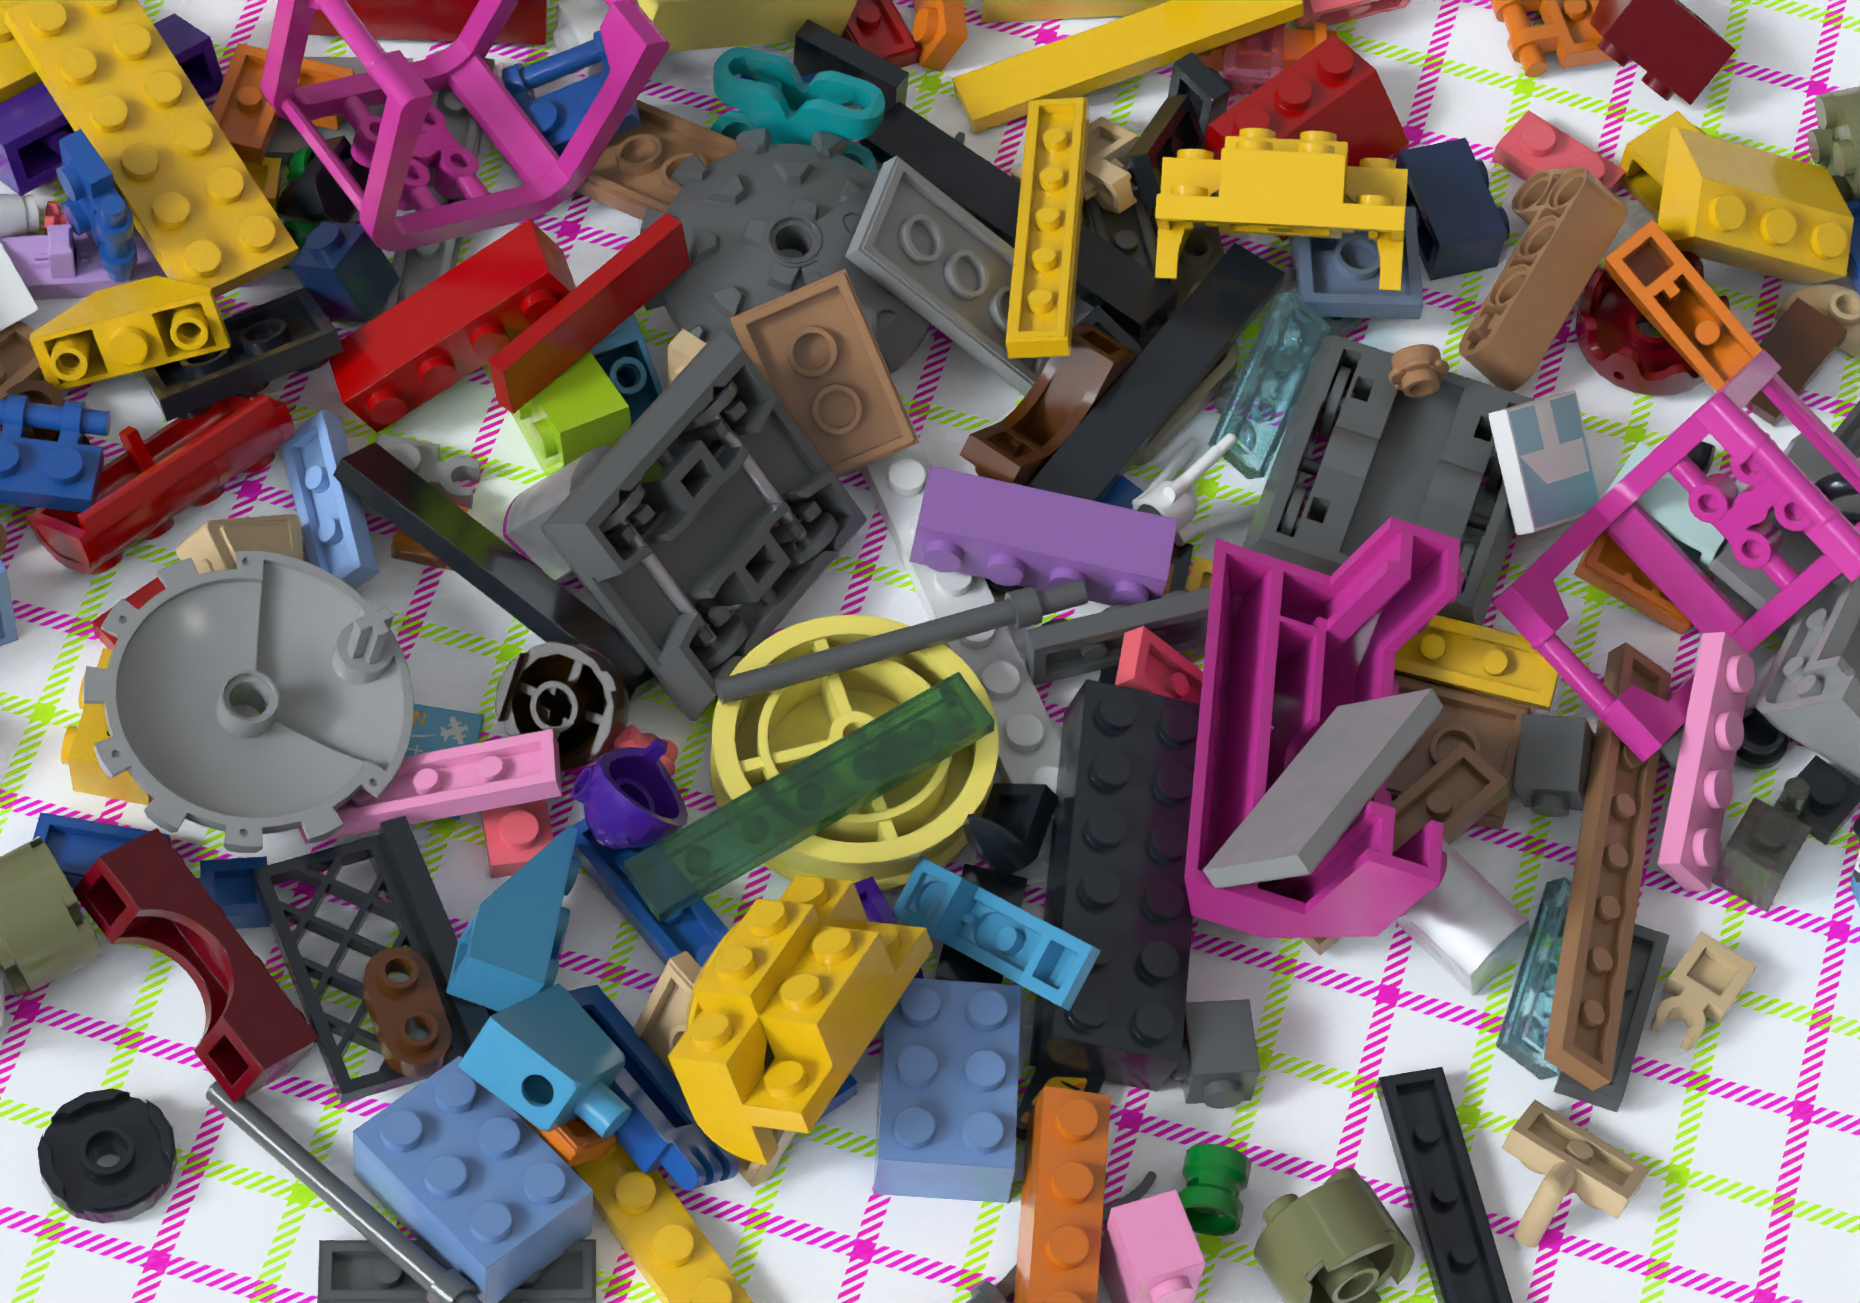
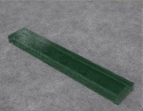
[624,671,995,923]

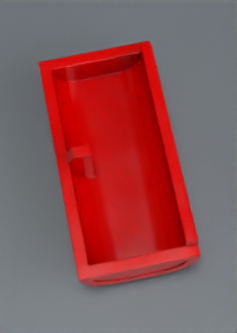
[25,393,295,575]

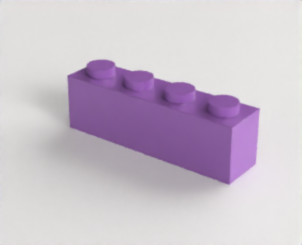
[909,465,1178,606]

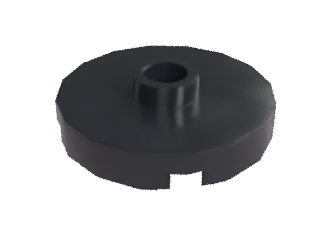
[37,1088,178,1224]

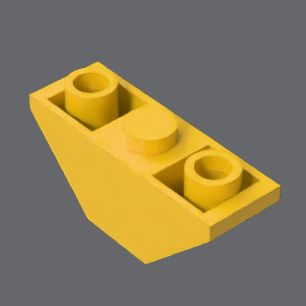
[29,275,231,391]

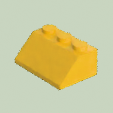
[1657,127,1854,285]

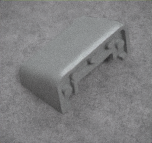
[1755,573,1860,779]

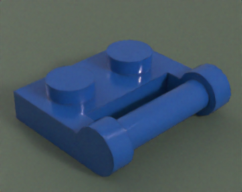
[502,30,642,157]

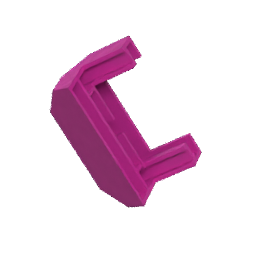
[1184,516,1464,938]

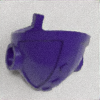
[571,737,688,850]

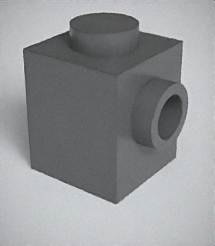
[1514,714,1595,817]
[1171,999,1260,1109]

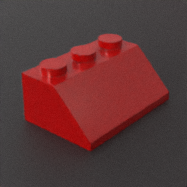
[1203,34,1409,241]

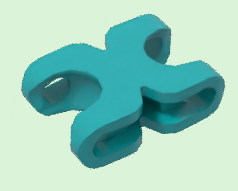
[710,47,885,174]

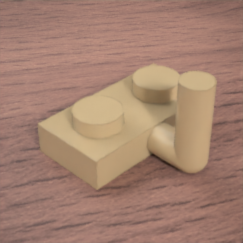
[1501,1099,1650,1248]

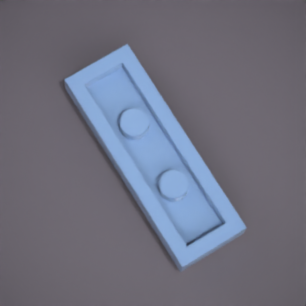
[281,410,379,590]

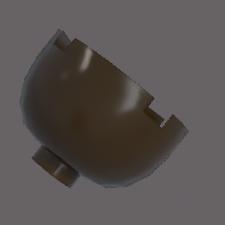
[494,640,630,772]

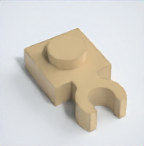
[1651,931,1757,1051]

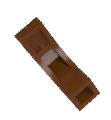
[959,322,1137,487]

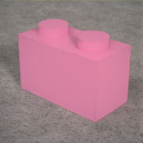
[1099,1189,1206,1303]

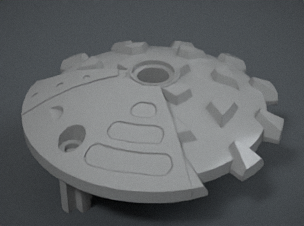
[82,550,414,853]

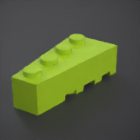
[483,350,631,477]

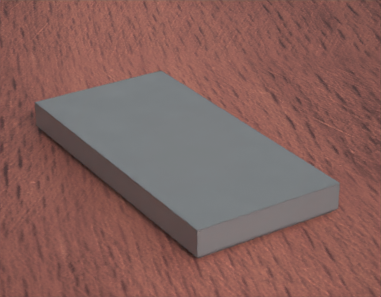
[845,156,1049,396]
[1203,688,1444,888]

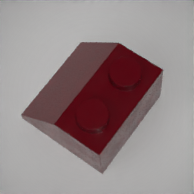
[1590,0,1736,105]

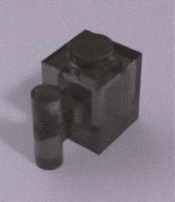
[1712,777,1812,913]

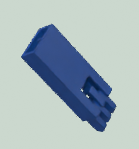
[568,985,739,1191]

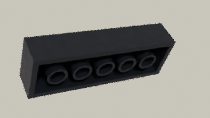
[1029,679,1200,1092]

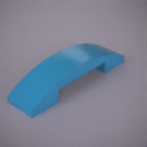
[892,856,1101,1011]

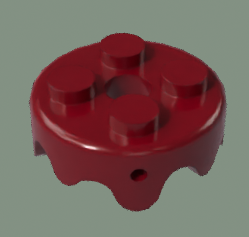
[1575,251,1730,396]

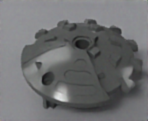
[640,128,932,375]

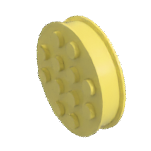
[710,615,999,892]

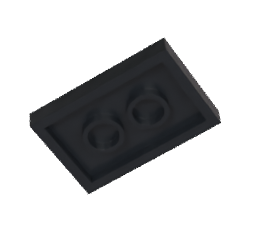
[138,287,344,422]

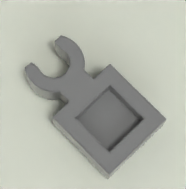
[376,433,481,510]

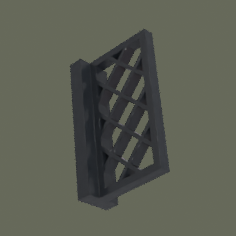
[252,816,489,1104]

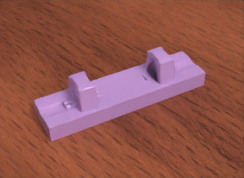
[0,224,252,300]

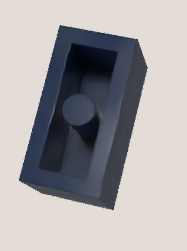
[1396,137,1510,281]

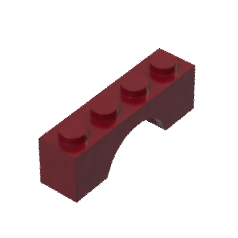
[73,828,320,1104]

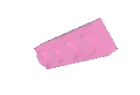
[1657,632,1755,892]
[298,729,562,844]

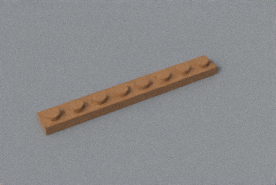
[1544,642,1672,1091]

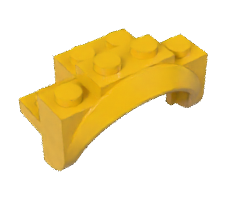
[1155,128,1408,292]
[668,875,933,1166]

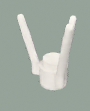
[1132,433,1258,547]

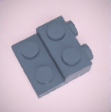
[1289,207,1424,320]

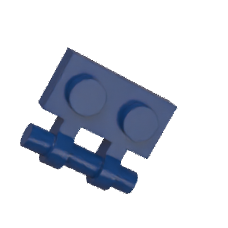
[56,129,138,282]
[0,394,111,512]

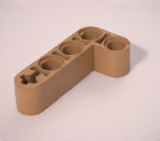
[1459,166,1627,392]

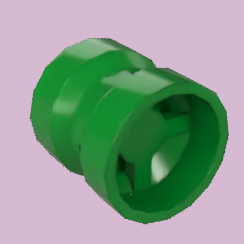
[1178,1144,1252,1236]

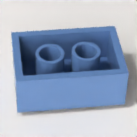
[873,978,1021,1203]
[353,1056,593,1303]

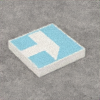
[1489,390,1601,535]

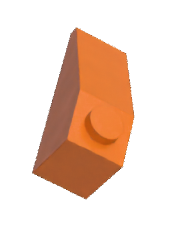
[1603,219,1763,393]

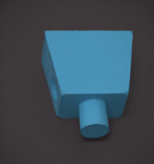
[458,983,632,1139]

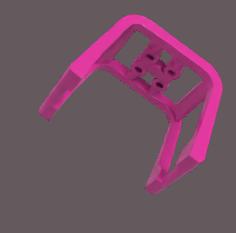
[260,0,670,252]
[1492,349,1860,763]

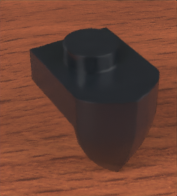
[277,135,369,227]
[963,783,1059,876]

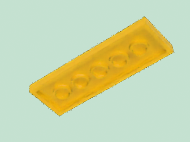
[5,0,299,298]

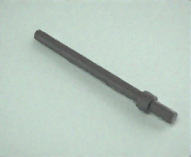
[715,579,1088,705]
[206,1081,483,1303]

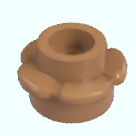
[1388,344,1449,398]

